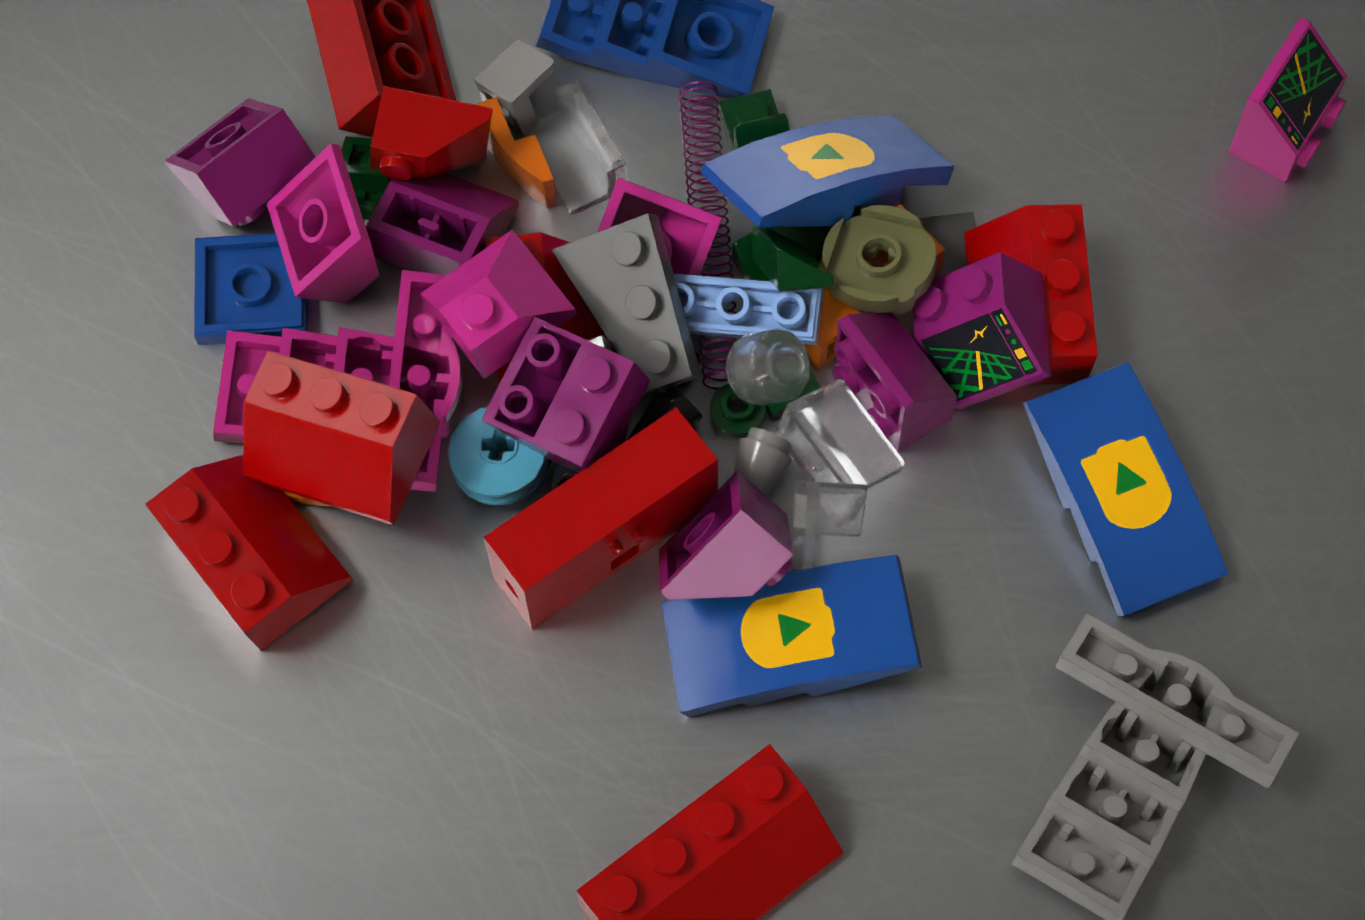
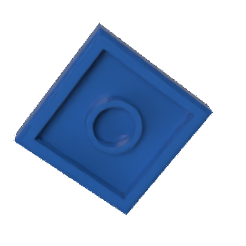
[194,233,308,345]

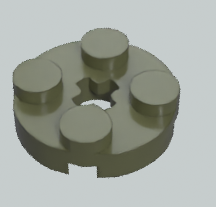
[822,205,936,314]

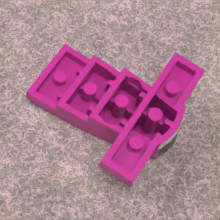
[213,270,464,492]

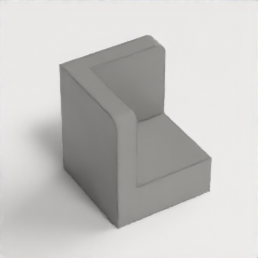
[474,38,556,137]

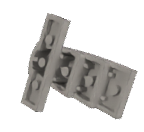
[1011,613,1299,920]

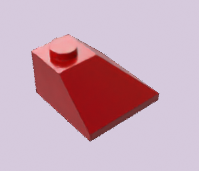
[370,86,493,180]

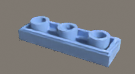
[674,274,824,345]

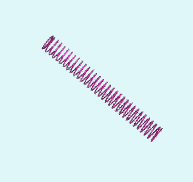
[678,81,743,390]

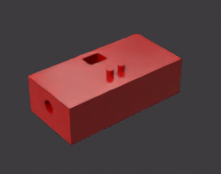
[484,407,718,630]

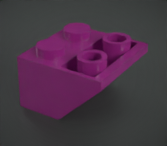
[366,173,519,275]
[832,312,957,453]
[481,317,650,473]

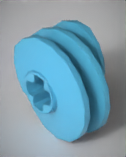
[448,407,549,505]

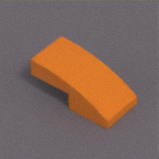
[476,97,557,208]

